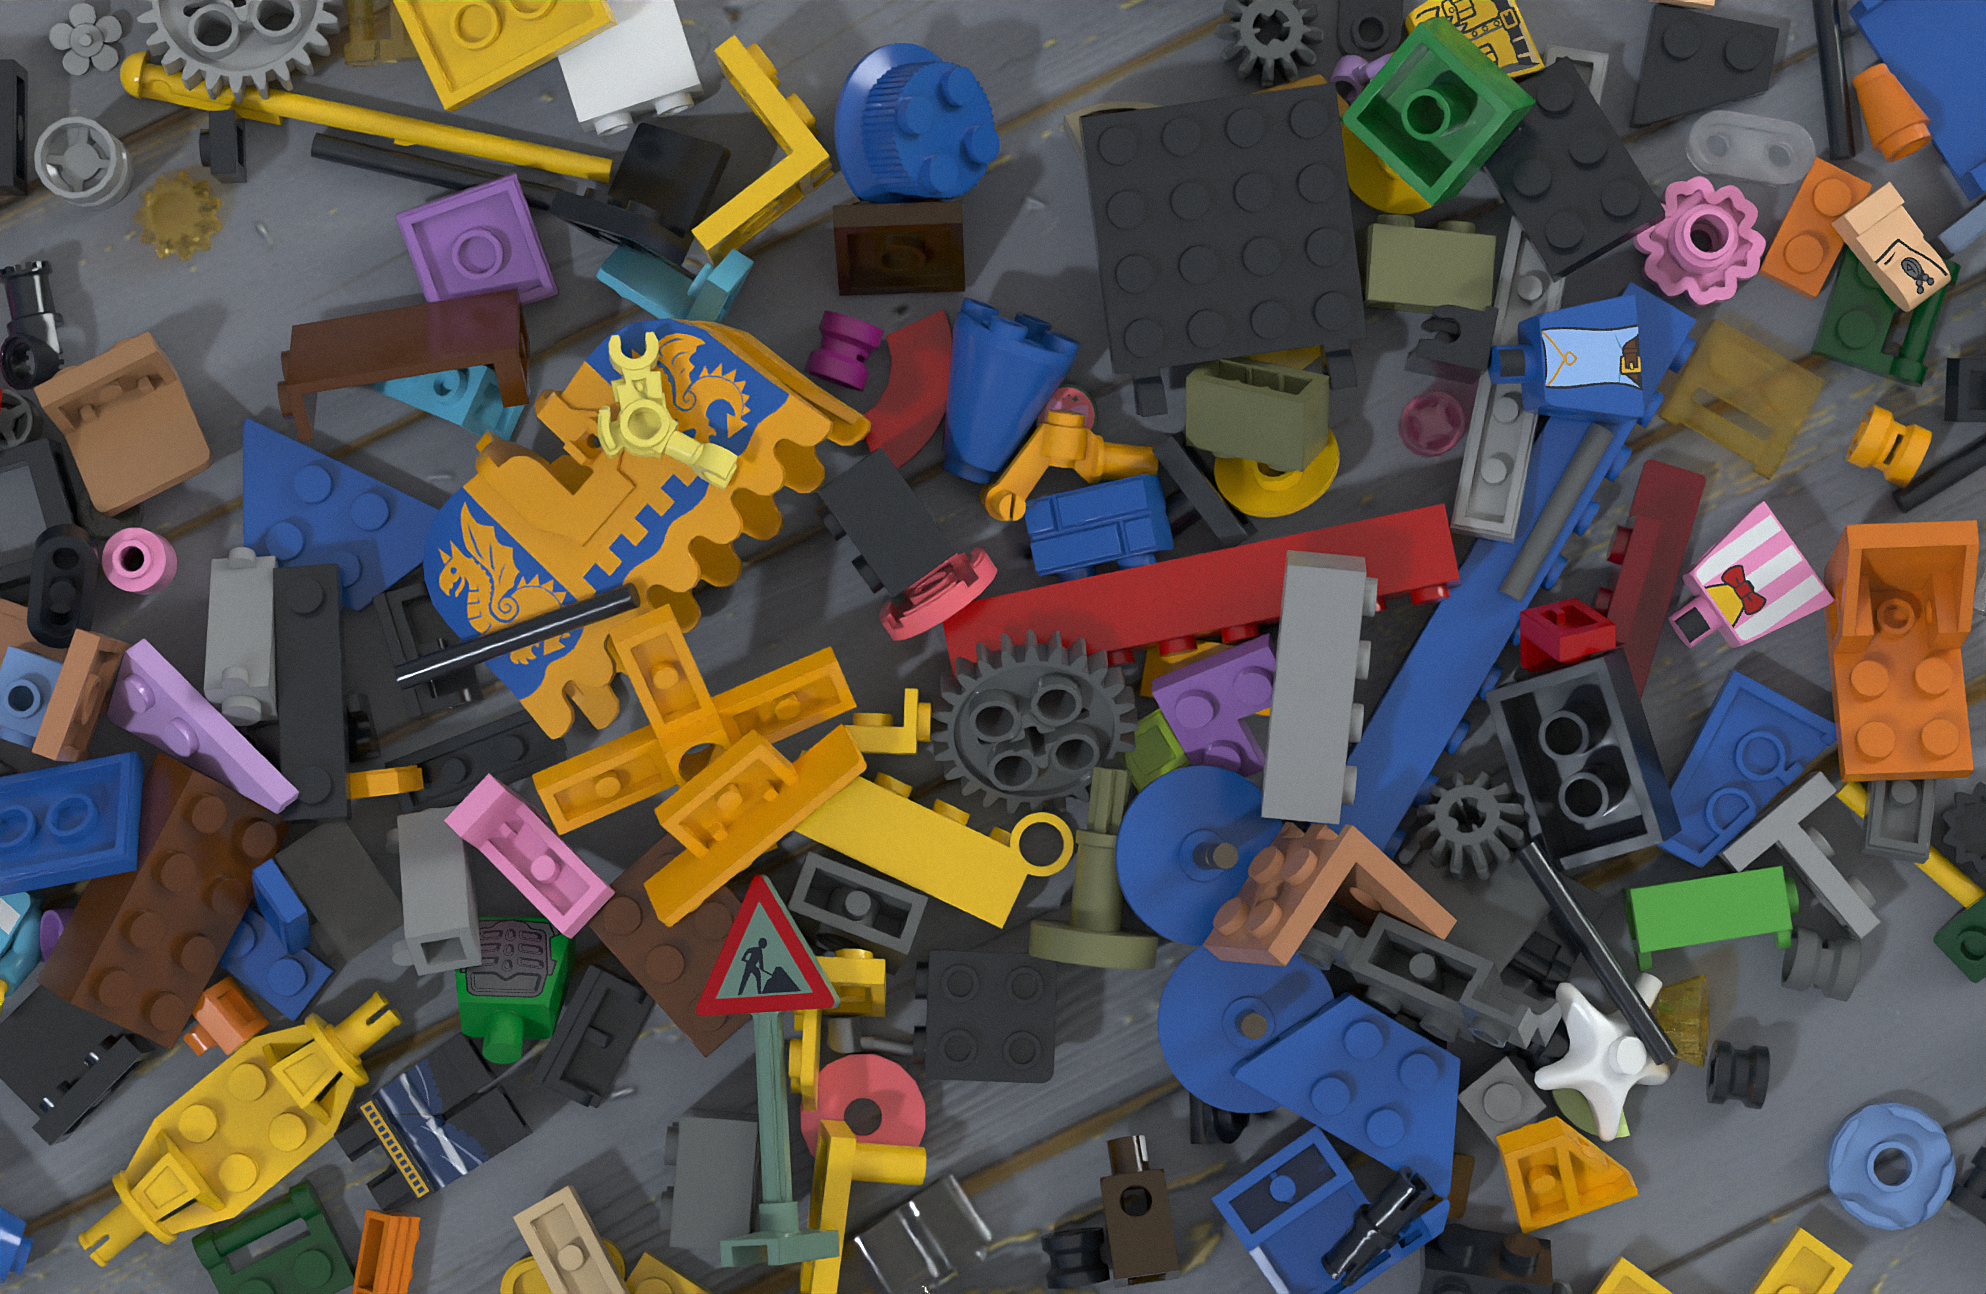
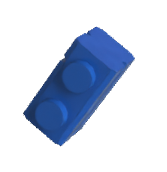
[1024,474,1174,583]

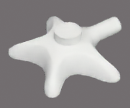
[1534,973,1671,1142]

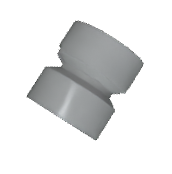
[34,116,134,212]

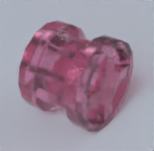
[1398,390,1466,458]

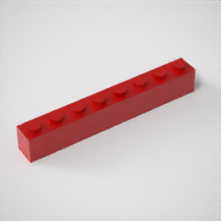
[943,503,1461,676]

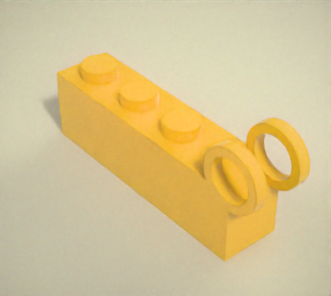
[794,750,1074,929]

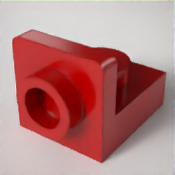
[1520,597,1616,673]

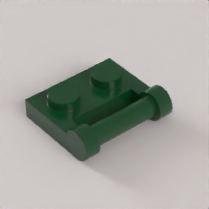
[1810,244,1961,387]
[192,1179,356,1294]

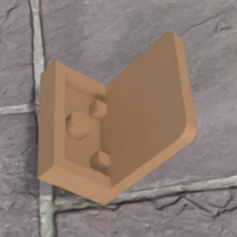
[34,331,214,517]

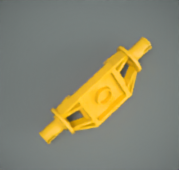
[78,990,403,1267]

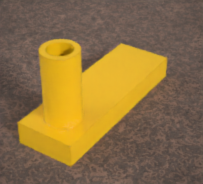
[798,1119,926,1294]

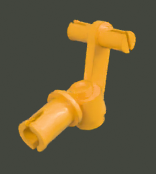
[979,409,1158,521]

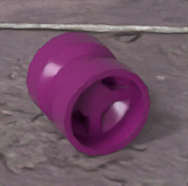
[804,310,884,392]

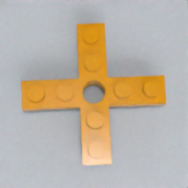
[532,603,857,855]

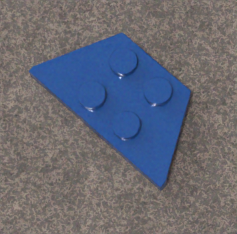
[243,418,439,613]
[1230,991,1461,1199]

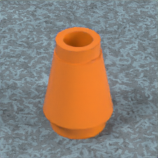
[1852,63,1932,162]

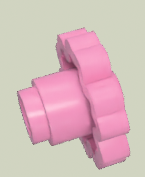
[1633,176,1766,308]

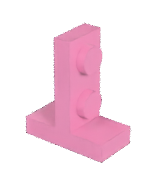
[444,774,615,939]

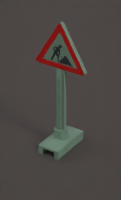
[696,875,841,1267]

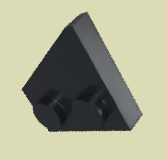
[1630,5,1779,129]

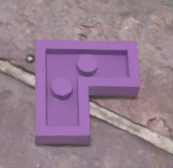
[1152,633,1277,777]

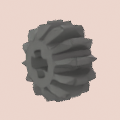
[1215,0,1324,88]
[1416,770,1525,882]

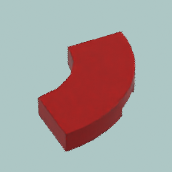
[863,309,953,470]

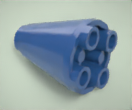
[942,298,1081,484]

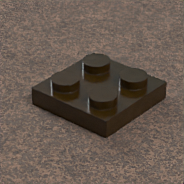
[833,198,965,296]

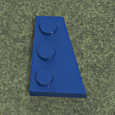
[1655,670,1837,869]

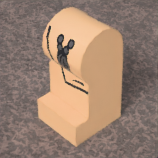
[1831,182,1951,312]

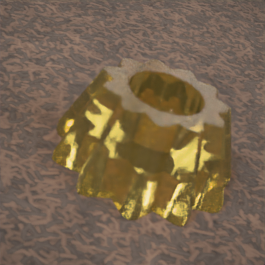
[132,171,223,262]
[1656,975,1711,1067]

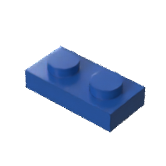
[218,904,336,1022]

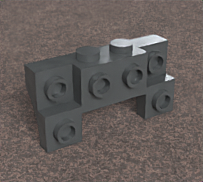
[1295,901,1563,1049]

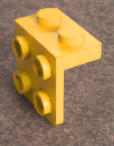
[788,949,887,1111]

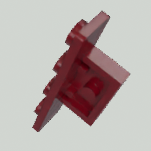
[1590,459,1706,701]

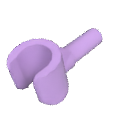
[1328,54,1392,104]

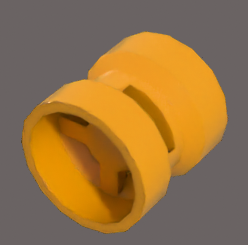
[1845,404,1932,489]

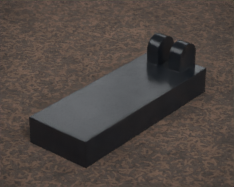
[384,709,568,815]

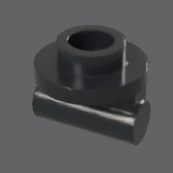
[1189,1092,1250,1144]

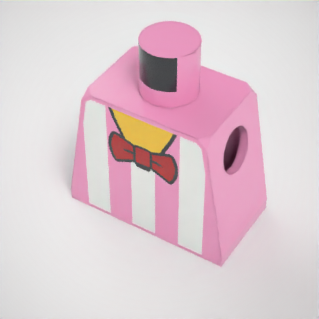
[1668,501,1835,648]

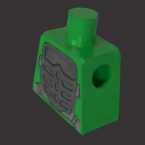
[455,916,577,1064]

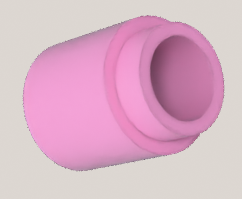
[102,528,177,595]

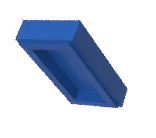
[251,858,312,955]

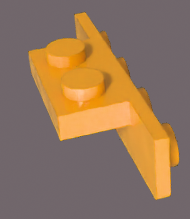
[643,723,867,927]

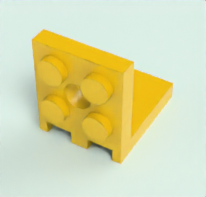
[691,35,834,267]

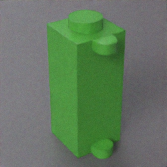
[1621,865,1799,971]

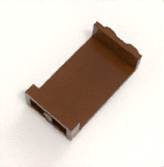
[277,288,530,442]

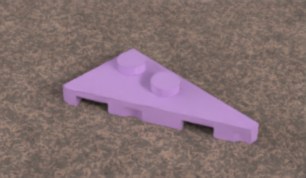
[106,638,299,814]

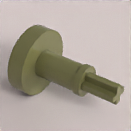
[1028,767,1159,970]

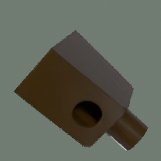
[1100,1135,1180,1288]

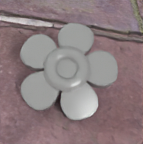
[49,3,123,76]

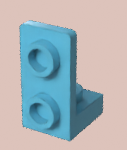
[596,247,754,323]
[374,365,531,441]

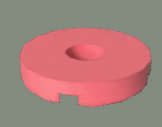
[878,547,998,641]
[800,1053,926,1158]

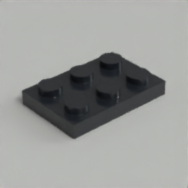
[1482,56,1665,283]

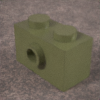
[1355,215,1496,314]
[1186,357,1330,472]

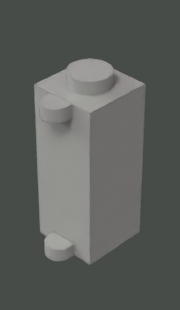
[204,547,279,726]
[385,805,482,976]

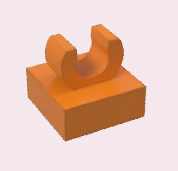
[183,975,271,1057]

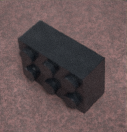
[1485,647,1682,872]

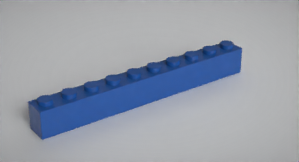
[1302,281,1697,860]

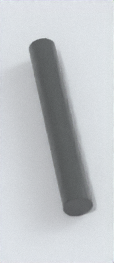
[1498,423,1614,603]

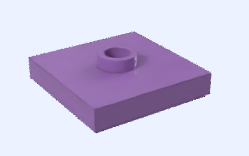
[395,172,559,306]

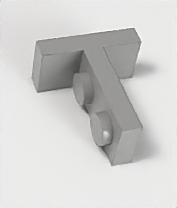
[1715,771,1881,939]

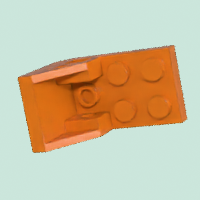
[1823,520,1979,782]

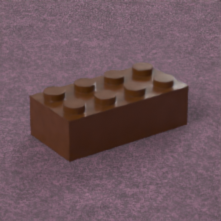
[36,752,291,1049]

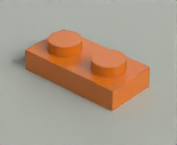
[1757,157,1873,300]

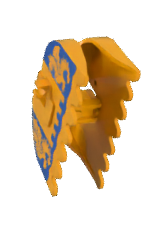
[423,318,871,739]

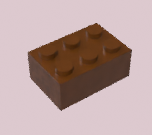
[586,832,753,1058]

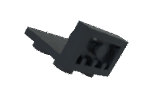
[548,122,731,267]
[0,984,156,1146]

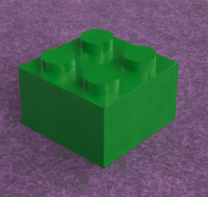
[1340,16,1536,206]

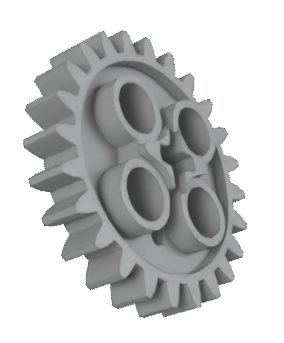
[136,0,344,103]

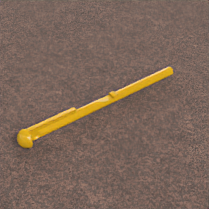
[120,51,614,184]

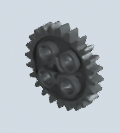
[930,629,1138,814]

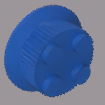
[834,43,1000,204]

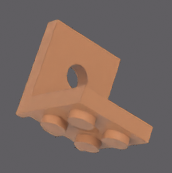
[0,598,132,762]
[1203,822,1457,967]

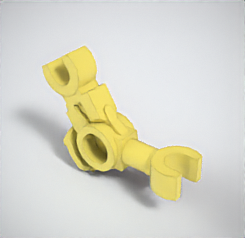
[597,332,738,490]

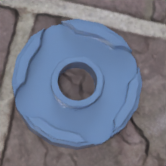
[1824,1101,1956,1231]

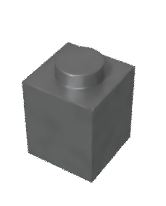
[1457,1053,1547,1147]

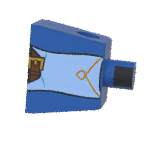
[1488,294,1645,424]

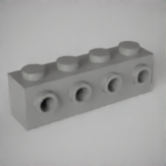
[1261,550,1378,825]

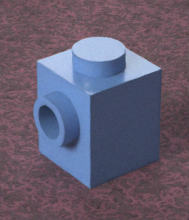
[0,646,63,748]

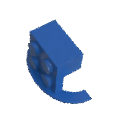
[1211,1125,1450,1294]

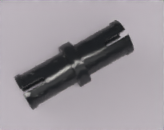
[1321,1166,1433,1286]

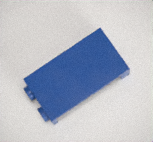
[1848,0,1986,202]

